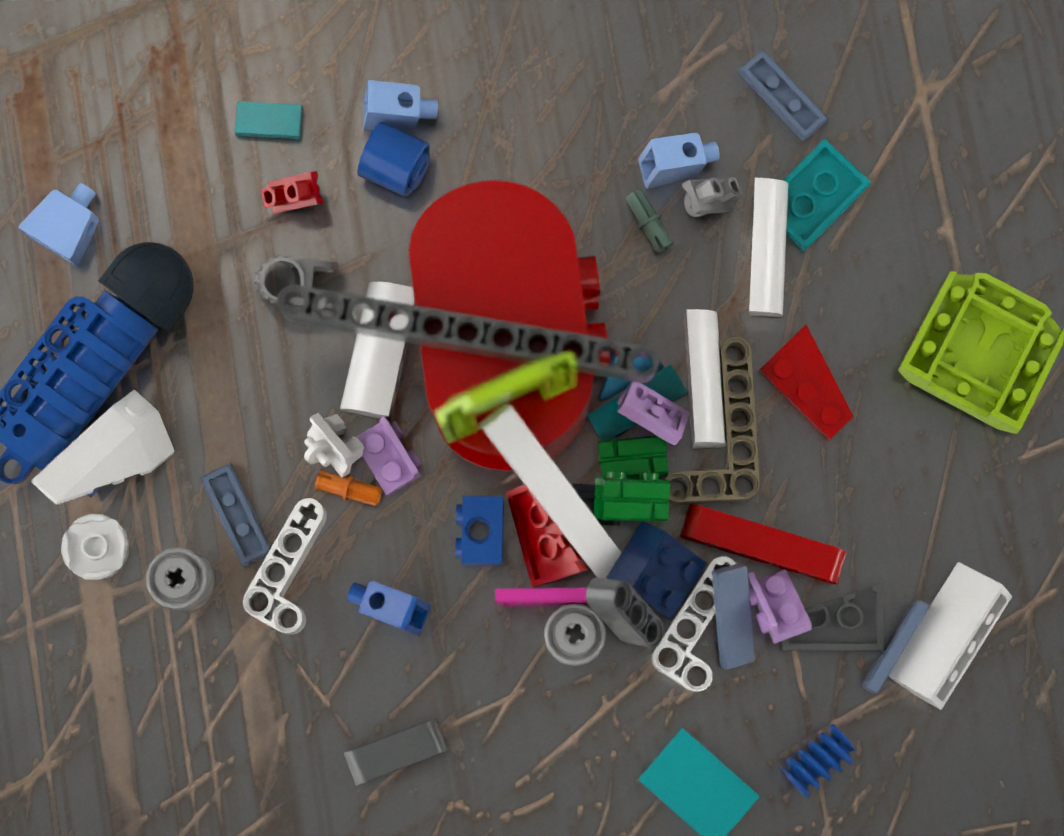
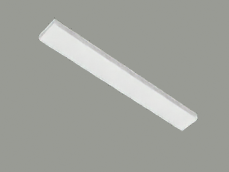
[479,402,621,579]

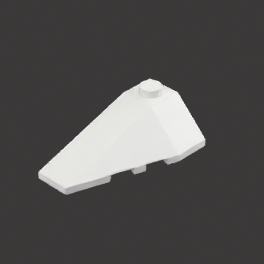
[32,390,175,505]

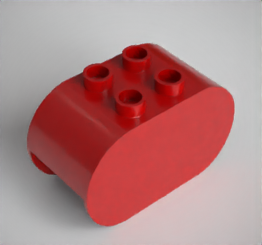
[409,180,610,471]

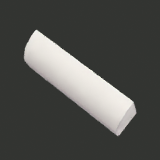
[749,177,788,317]
[340,282,415,421]
[683,309,726,449]
[888,562,1012,710]

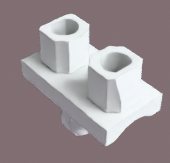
[304,413,364,477]

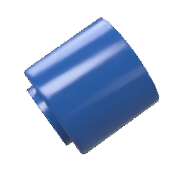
[357,122,430,196]

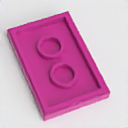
[495,588,589,606]

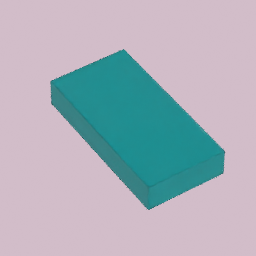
[235,101,303,139]

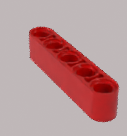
[680,504,847,585]

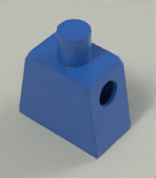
[347,580,432,637]

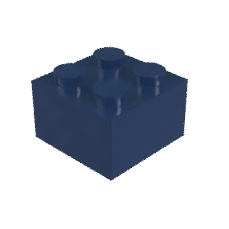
[606,521,707,620]

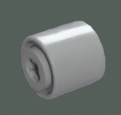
[146,548,216,612]
[544,603,606,667]

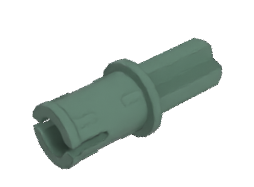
[626,189,674,254]

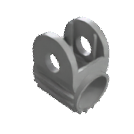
[254,255,338,309]

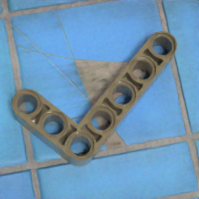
[665,336,760,506]

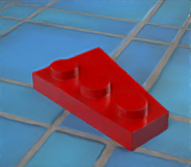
[758,324,854,441]
[506,484,589,588]

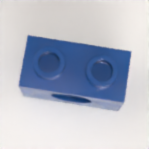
[455,496,504,566]

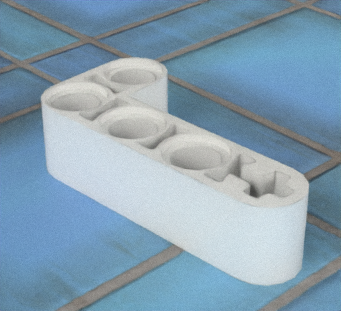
[243,498,327,635]
[652,557,736,692]

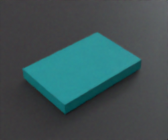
[782,138,872,253]
[638,728,760,836]

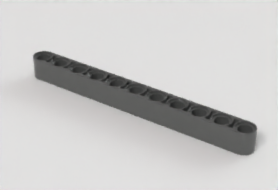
[277,285,659,383]

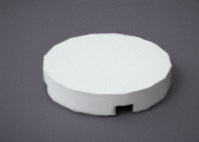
[61,514,130,580]

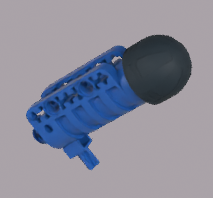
[0,242,194,498]

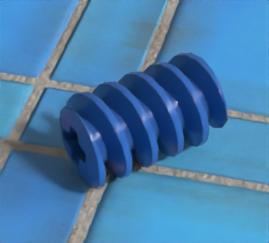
[780,724,856,798]

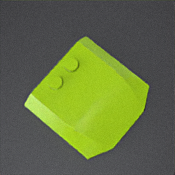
[898,271,1064,434]
[435,351,578,444]

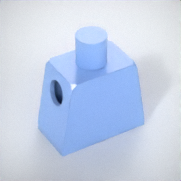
[363,80,438,131]
[638,133,720,189]
[18,183,99,267]

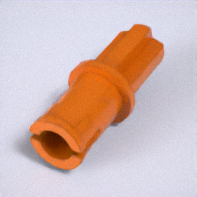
[315,469,382,506]

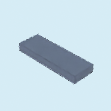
[738,49,828,143]
[200,463,271,567]
[712,563,755,670]
[862,600,930,693]

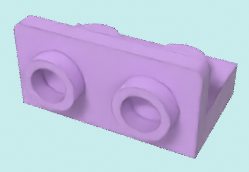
[617,381,690,446]
[356,416,422,497]
[748,569,812,644]

